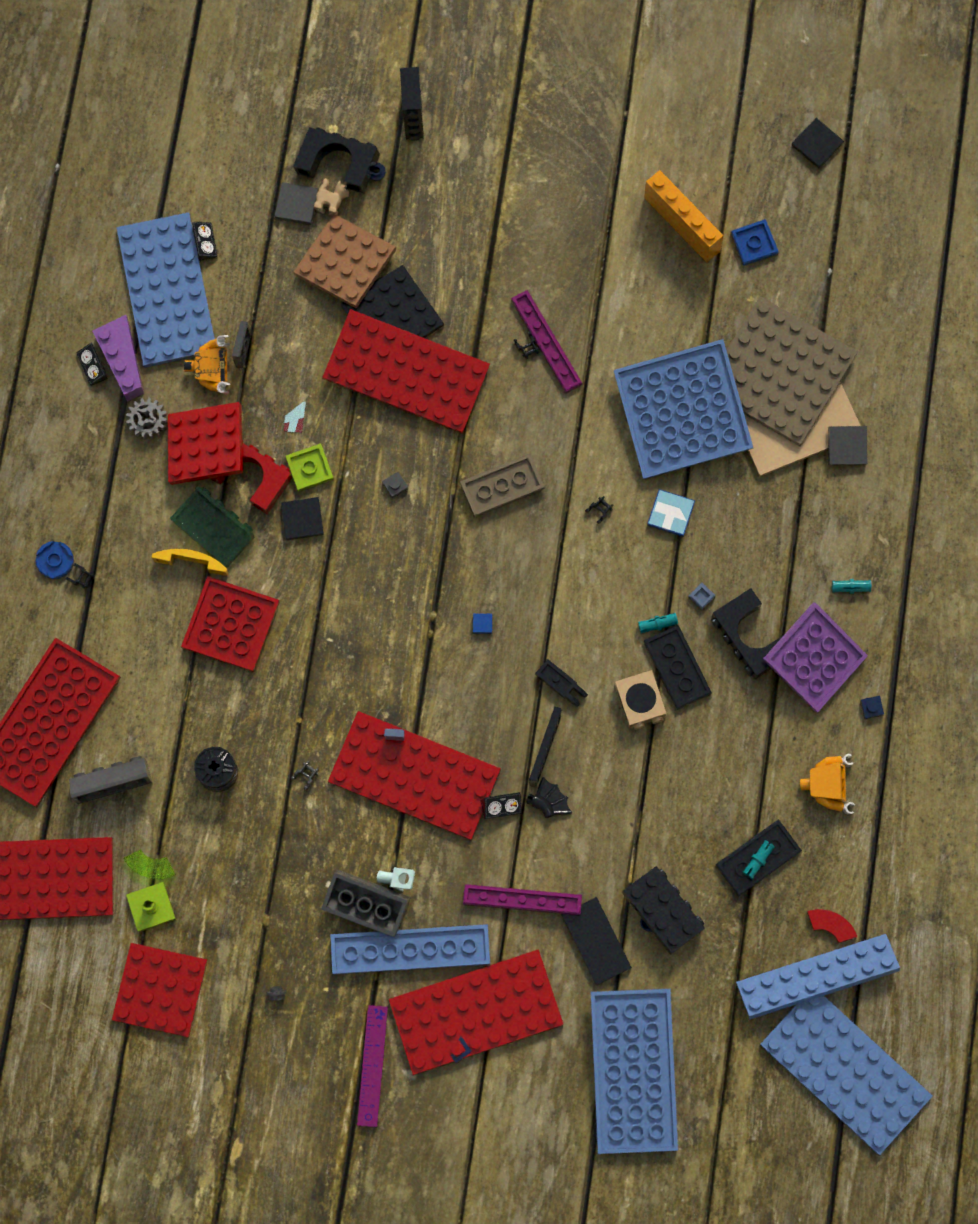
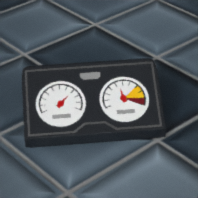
[192,222,218,261]
[76,343,108,386]
[480,792,521,820]

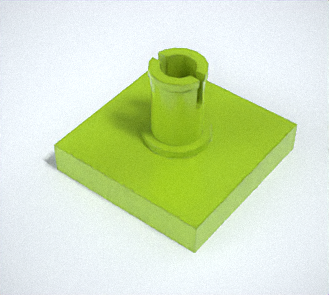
[126,882,176,932]

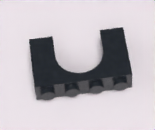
[400,67,424,141]
[293,127,380,194]
[711,588,784,679]

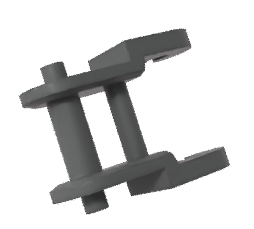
[291,761,319,790]

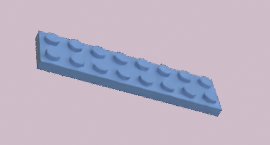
[331,924,490,975]
[736,934,900,1019]

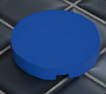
[36,541,74,579]

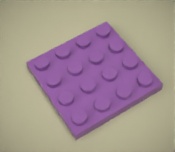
[763,603,868,712]

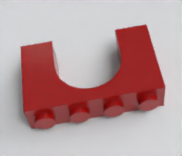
[210,440,292,515]

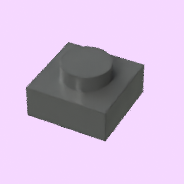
[382,472,408,499]

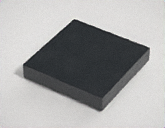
[791,118,844,168]
[281,497,324,540]

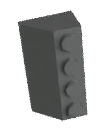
[69,756,153,804]
[321,870,411,937]

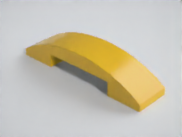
[152,549,229,577]

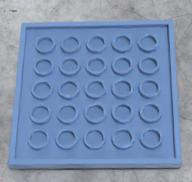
[614,339,754,479]

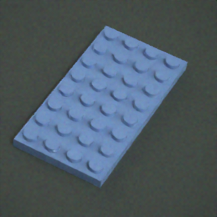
[116,212,215,368]
[591,989,678,1154]
[760,996,932,1155]

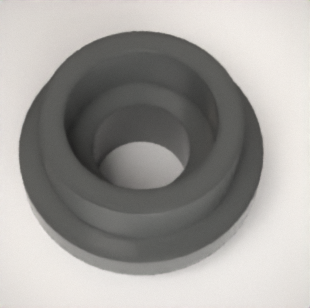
[267,986,286,1000]

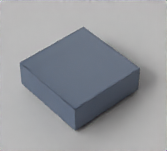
[688,582,716,610]
[384,729,405,741]

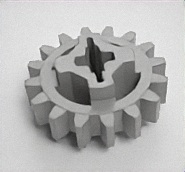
[126,398,168,439]

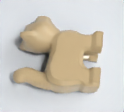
[314,178,350,216]

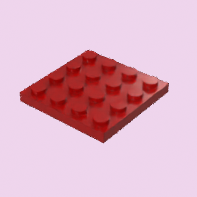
[168,402,243,485]
[181,576,280,672]
[112,943,208,1037]

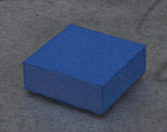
[473,613,492,634]

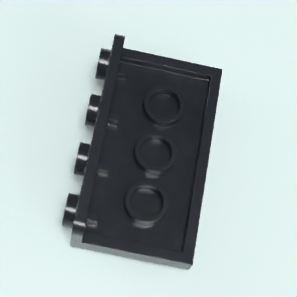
[622,866,705,955]

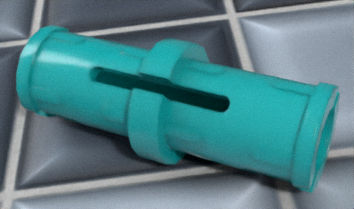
[832,579,872,594]
[638,613,678,634]
[743,840,775,879]

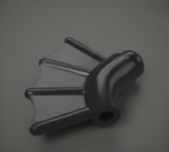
[526,777,572,818]

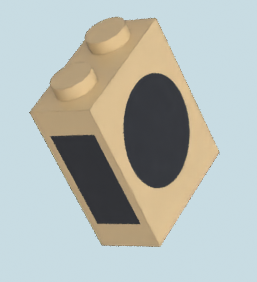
[615,670,667,730]

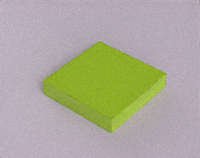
[286,443,334,492]

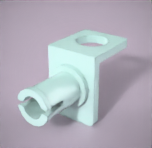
[377,867,415,891]

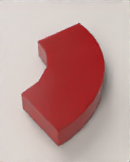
[807,909,858,943]

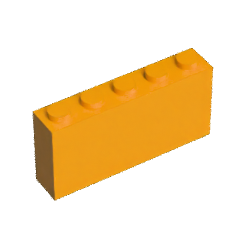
[644,170,723,263]

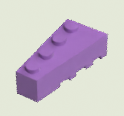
[92,315,144,401]

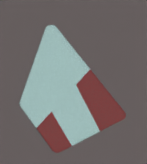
[284,401,306,433]

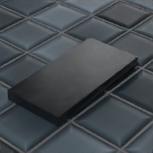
[644,625,712,710]
[529,706,562,788]
[715,819,802,897]
[561,897,632,986]

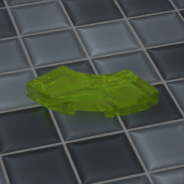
[123,849,176,880]

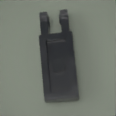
[535,659,588,707]

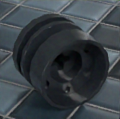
[194,747,238,792]

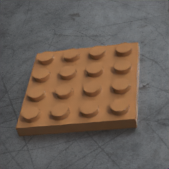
[294,214,396,308]

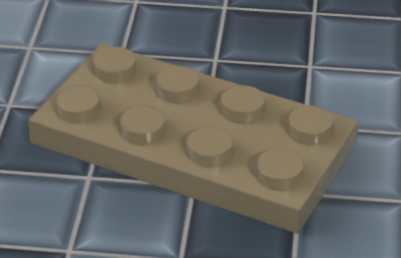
[460,454,545,517]

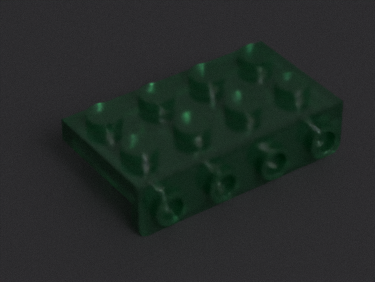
[170,486,255,568]

